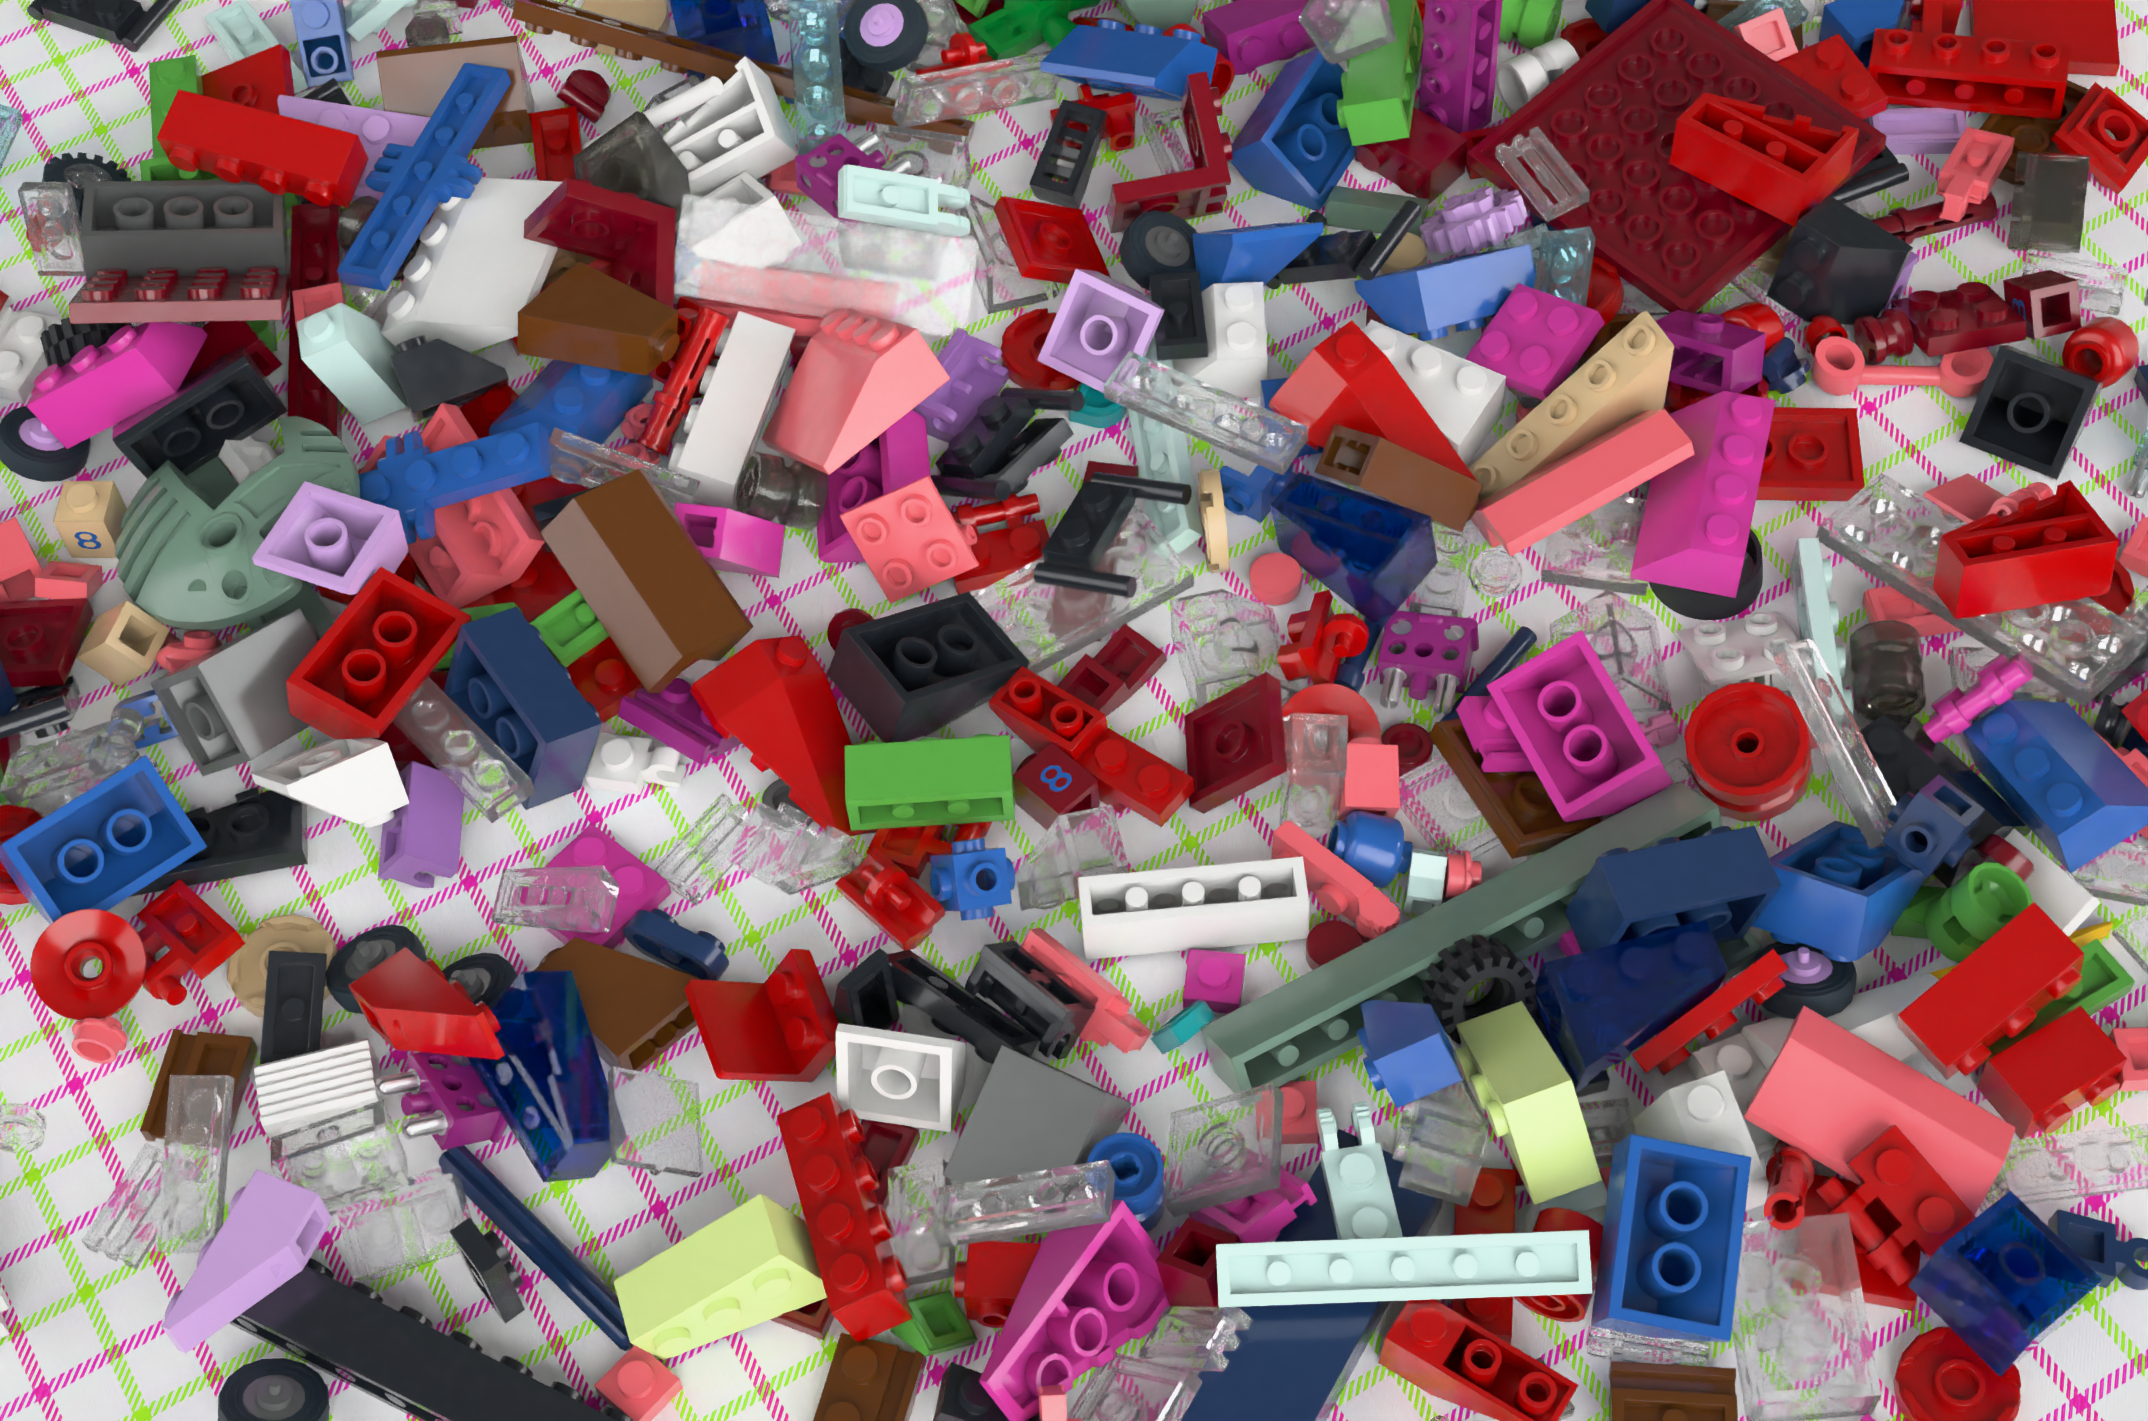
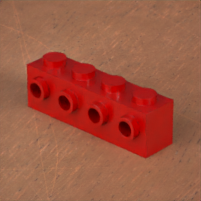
[1868,28,2071,120]
[157,89,369,208]
[777,1092,913,1343]

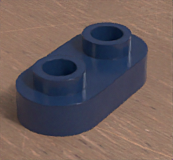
[623,908,729,981]

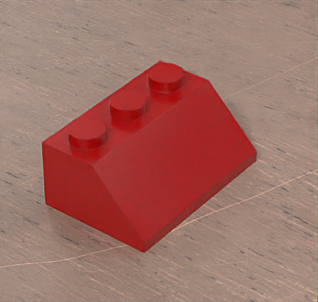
[286,567,471,740]

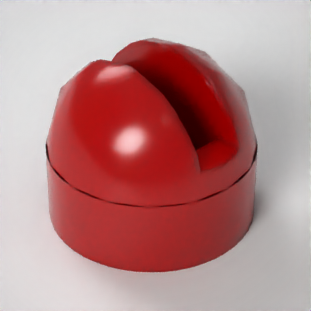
[1803,315,1848,356]

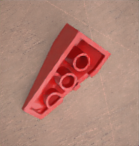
[1268,320,1482,493]
[690,635,878,839]

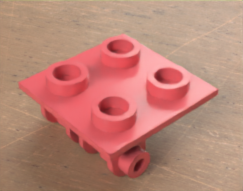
[1923,473,2054,523]
[840,475,979,604]

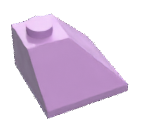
[1037,269,1165,402]
[252,481,409,595]

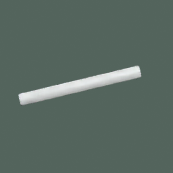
[582,76,724,160]

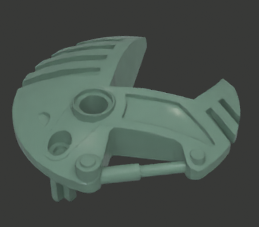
[115,416,360,630]

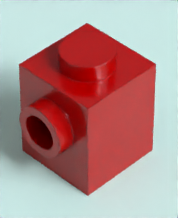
[954,1240,1041,1328]

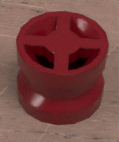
[1854,307,1914,365]

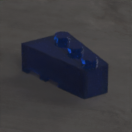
[1270,472,1438,629]
[1534,919,1728,1093]
[467,970,625,1183]

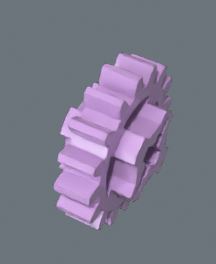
[1419,186,1528,256]

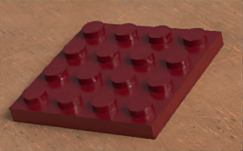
[69,266,290,324]

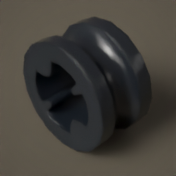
[2093,695,2130,750]

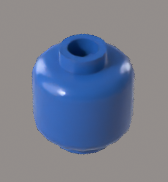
[1327,810,1413,888]

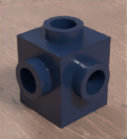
[1882,774,1985,877]

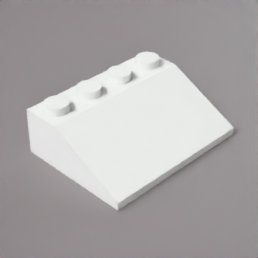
[380,177,562,353]

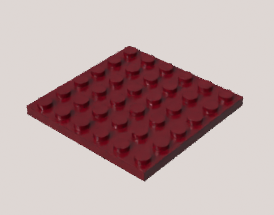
[1467,0,1887,314]

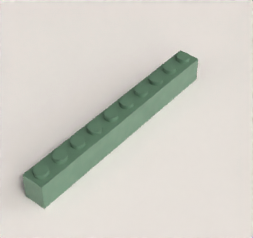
[1200,782,1722,1105]

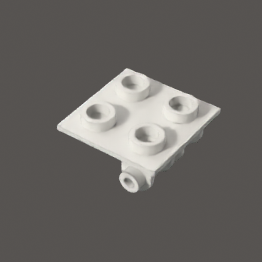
[1676,612,1815,701]

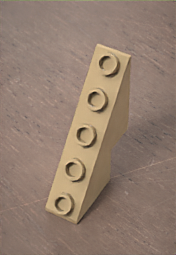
[1468,310,1674,503]

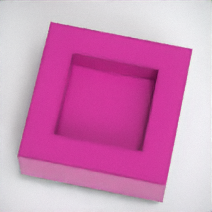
[1183,949,1246,1014]

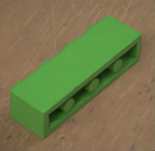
[1337,0,1424,146]

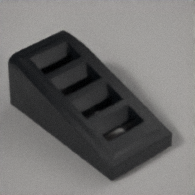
[1029,99,1108,209]
[833,948,900,1030]

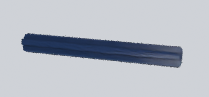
[438,1145,634,1351]

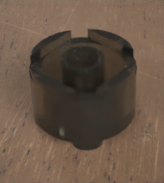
[2008,151,2090,254]

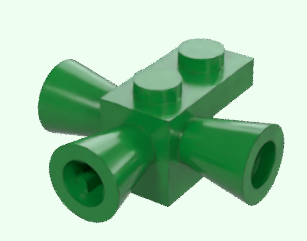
[968,0,1101,65]

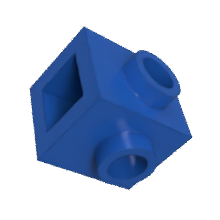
[930,838,1015,921]

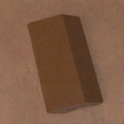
[540,469,754,693]

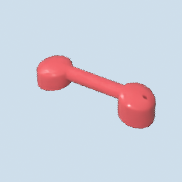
[1811,336,1994,398]

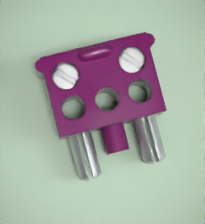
[795,131,911,229]
[1378,610,1479,715]
[375,1052,514,1150]

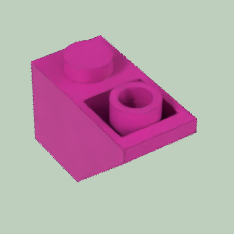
[674,502,786,578]

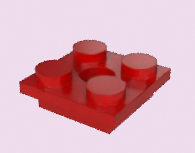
[2051,82,2148,195]

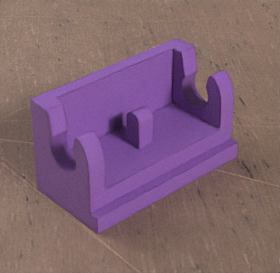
[912,328,1009,443]
[378,761,465,888]

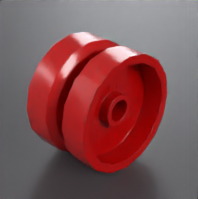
[1685,682,1813,822]

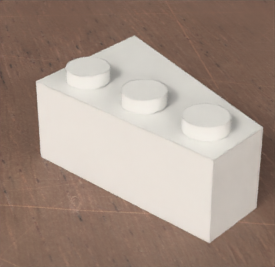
[638,56,799,214]
[1363,320,1506,466]

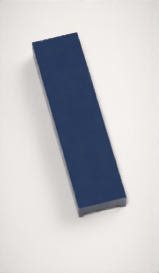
[1173,1129,1446,1421]

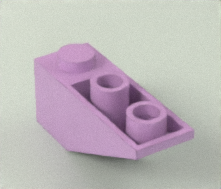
[161,1169,333,1353]

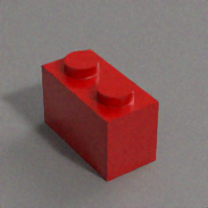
[1976,1005,2127,1140]

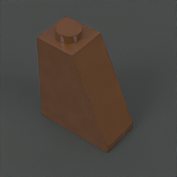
[518,261,680,376]
[1314,424,1483,532]
[531,937,700,1083]

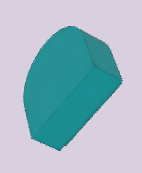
[1069,383,1126,428]
[1151,999,1216,1054]

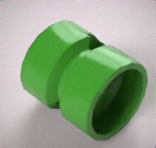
[1499,0,1563,50]
[1924,862,2033,963]

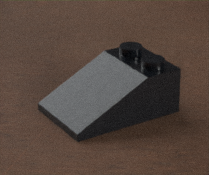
[827,592,1030,743]

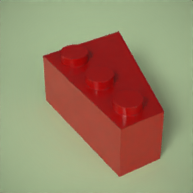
[1669,92,1859,227]
[1933,480,2119,619]
[1897,902,2085,1080]

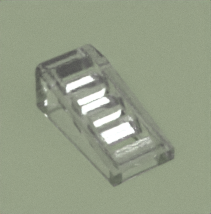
[491,865,619,933]

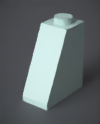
[297,303,407,425]

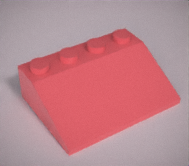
[761,308,951,475]

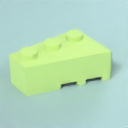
[1454,1001,1602,1205]
[613,1193,827,1360]

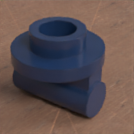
[1762,337,1811,394]

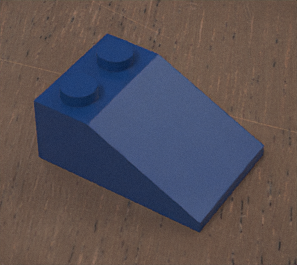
[1752,820,1927,962]

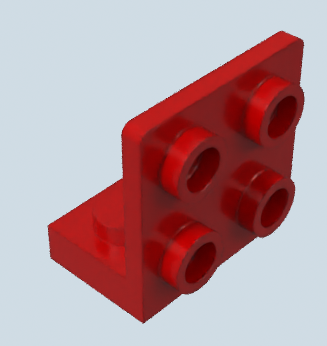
[684,949,839,1082]

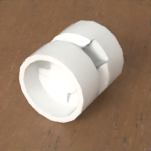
[1496,37,1580,115]

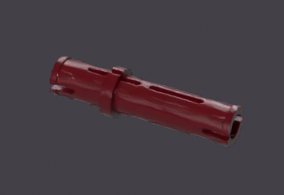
[1870,191,1997,245]

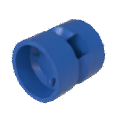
[1086,1132,1165,1233]

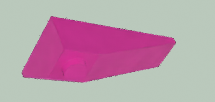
[979,1198,1170,1421]

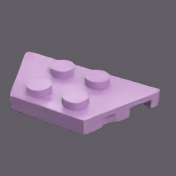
[277,94,430,206]

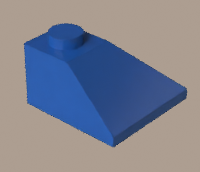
[1192,222,1324,292]

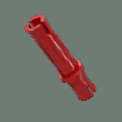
[636,306,730,456]
[1764,1139,1815,1230]

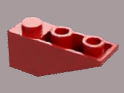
[348,947,505,1060]
[1378,1299,1579,1421]

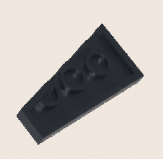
[129,787,308,897]

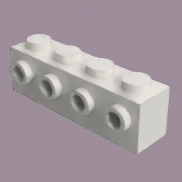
[668,311,796,509]
[1078,856,1310,960]

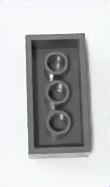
[80,180,287,281]

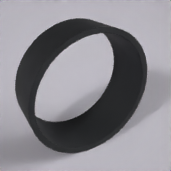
[1649,529,1763,620]

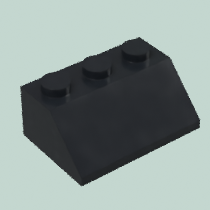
[112,345,288,479]
[1833,714,2031,888]

